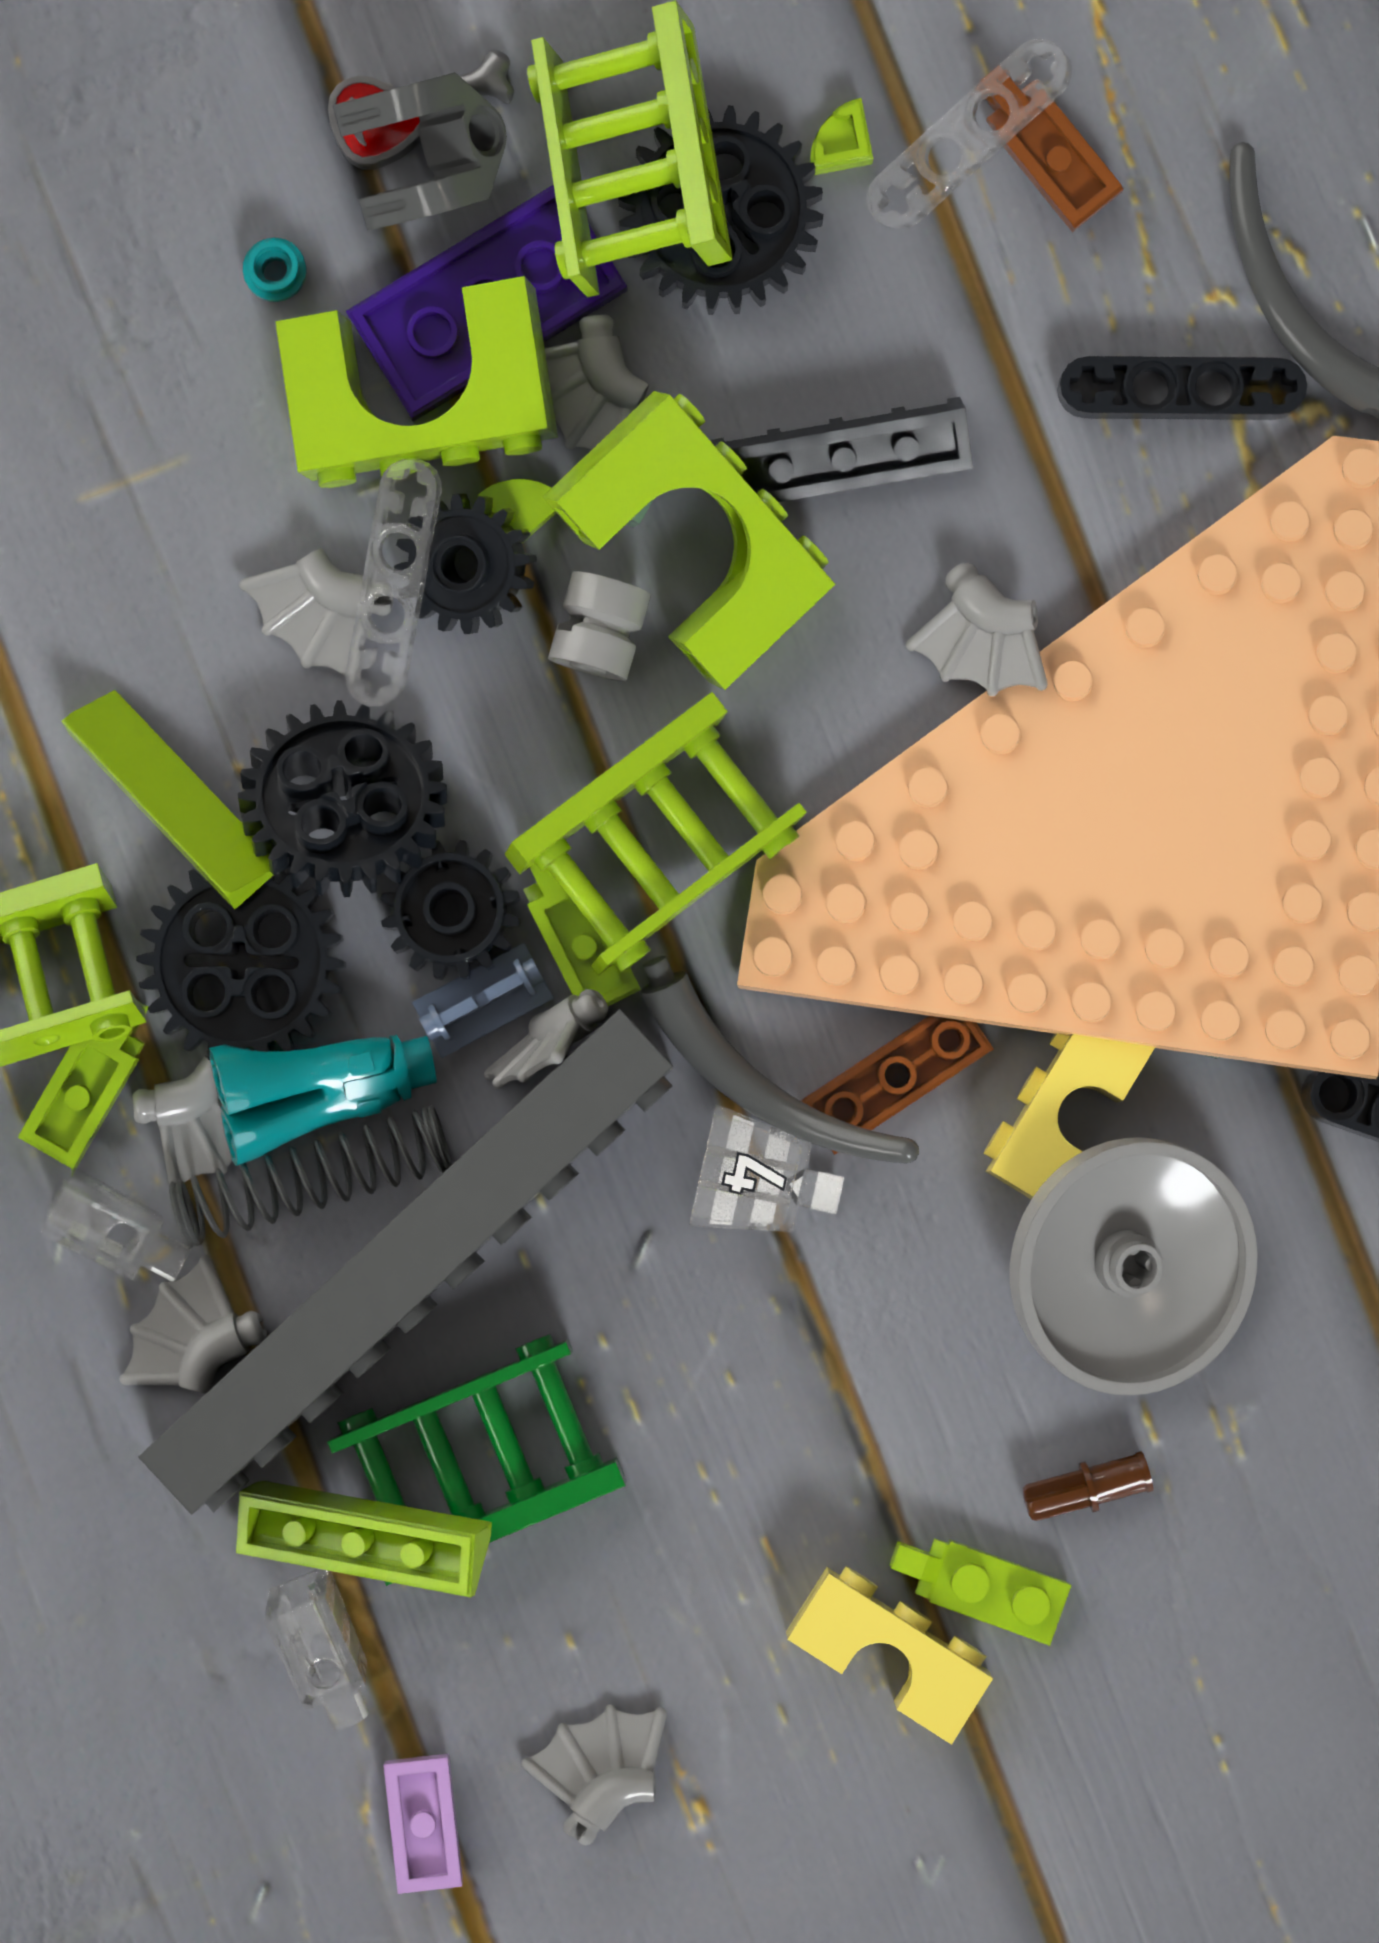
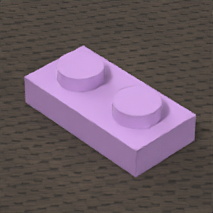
[383,1753,463,1894]

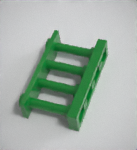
[327,1334,627,1586]

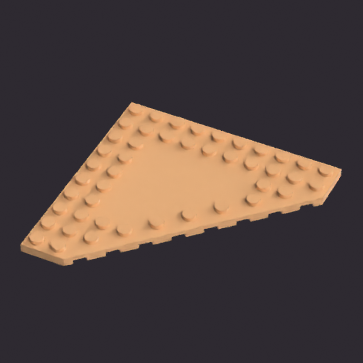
[737,436,1379,1080]

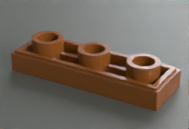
[800,1016,994,1155]

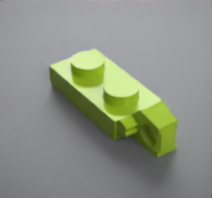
[523,864,641,1007]
[18,1000,148,1169]
[889,1538,1072,1646]

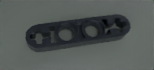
[1057,356,1307,420]

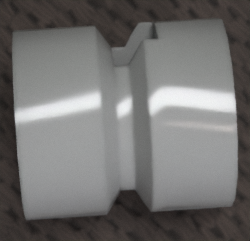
[548,571,651,681]

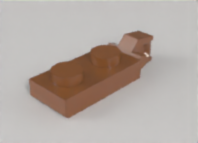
[977,65,1124,233]

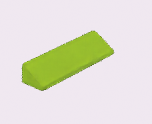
[61,690,273,909]
[236,1481,492,1597]

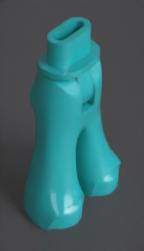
[209,1035,437,1166]

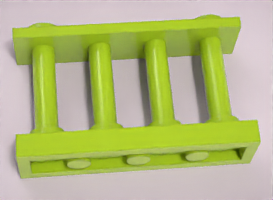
[527,0,733,297]
[504,692,807,975]
[0,863,147,1067]

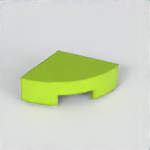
[810,98,874,175]
[478,479,557,543]

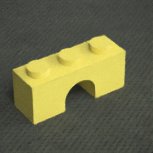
[983,1034,1155,1199]
[786,1566,993,1745]

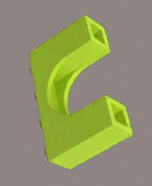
[275,276,558,488]
[543,391,836,690]

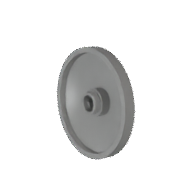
[1010,1137,1258,1396]

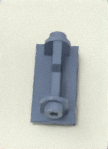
[412,943,554,1058]

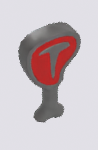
[328,50,515,170]

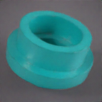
[243,237,307,302]

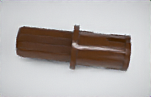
[1023,1451,1154,1521]

